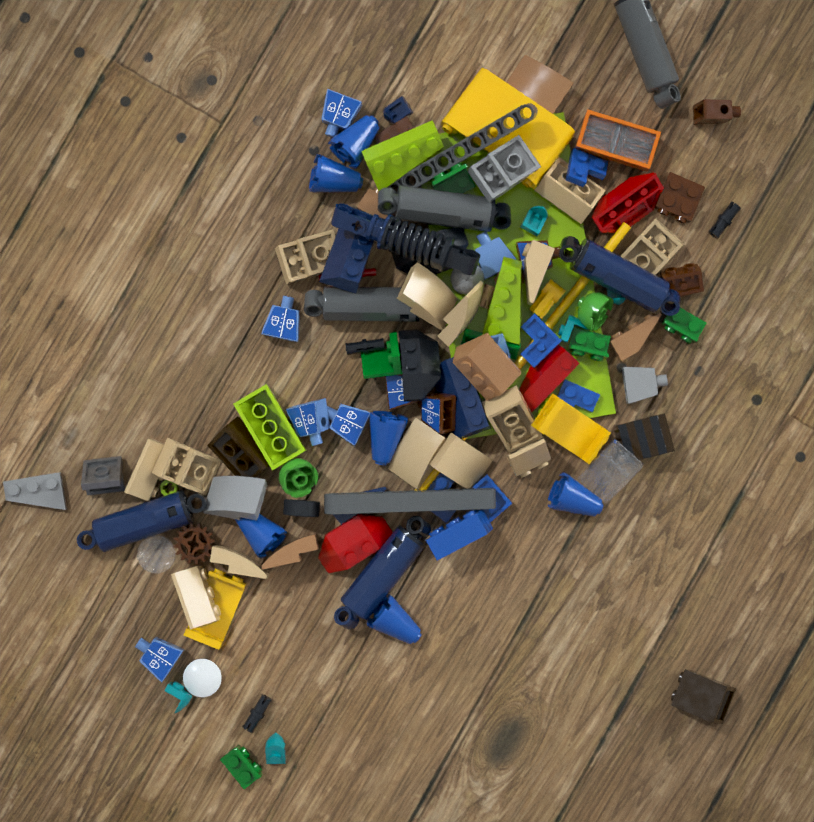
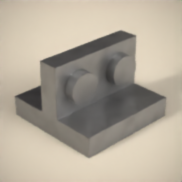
[81,456,126,495]

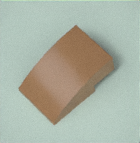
[506,55,574,114]
[261,533,319,569]

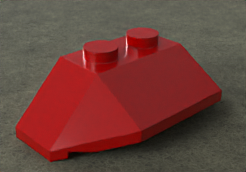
[592,172,664,233]
[318,514,393,573]

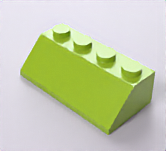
[233,384,307,470]

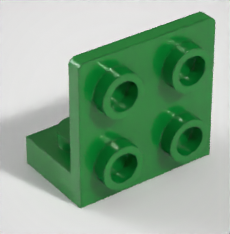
[431,163,476,194]
[568,327,611,361]
[361,332,402,379]

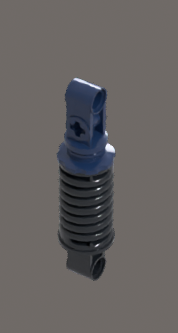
[331,203,481,275]

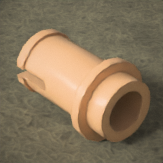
[480,284,495,309]

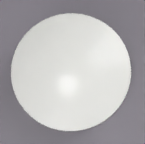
[183,659,221,697]

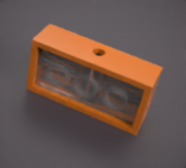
[575,109,661,172]

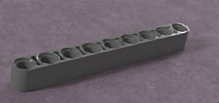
[387,103,538,189]
[324,488,496,514]

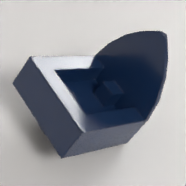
[383,96,413,124]

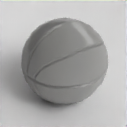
[450,265,484,295]

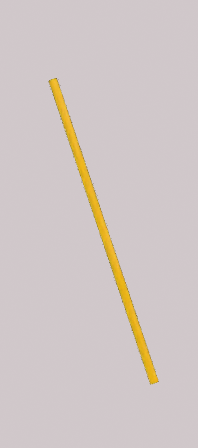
[415,222,631,490]

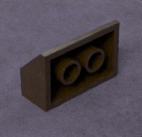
[207,416,269,478]

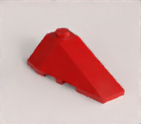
[519,345,580,413]

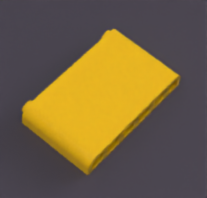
[441,68,575,190]

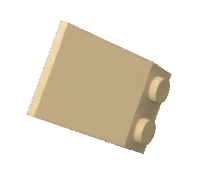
[522,240,555,305]
[482,385,544,453]
[506,439,551,478]

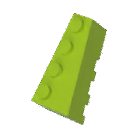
[362,120,444,191]
[482,257,522,345]

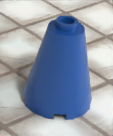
[328,116,379,169]
[309,154,363,193]
[370,411,408,465]
[548,472,603,517]
[235,513,287,559]
[367,594,421,644]

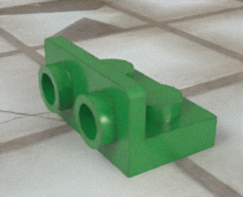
[662,307,707,344]
[220,744,262,789]

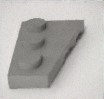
[3,472,67,510]

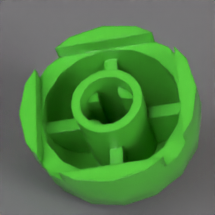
[577,292,614,331]
[279,458,318,498]

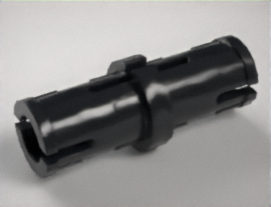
[708,201,741,239]
[345,338,385,355]
[242,694,272,733]

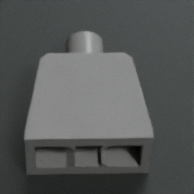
[621,367,668,404]

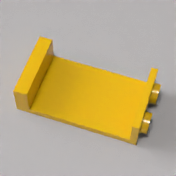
[531,393,611,465]
[183,568,246,650]

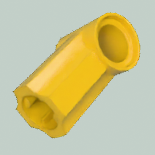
[529,279,566,319]

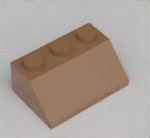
[452,333,521,401]

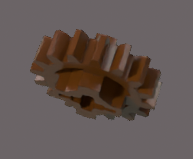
[173,523,215,564]

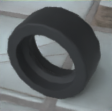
[283,499,320,517]

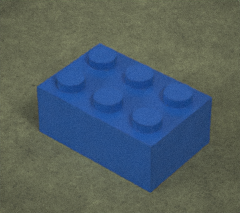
[426,509,493,561]

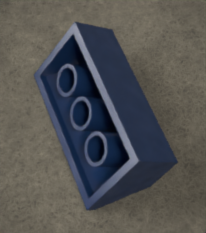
[319,216,375,294]
[436,357,491,439]

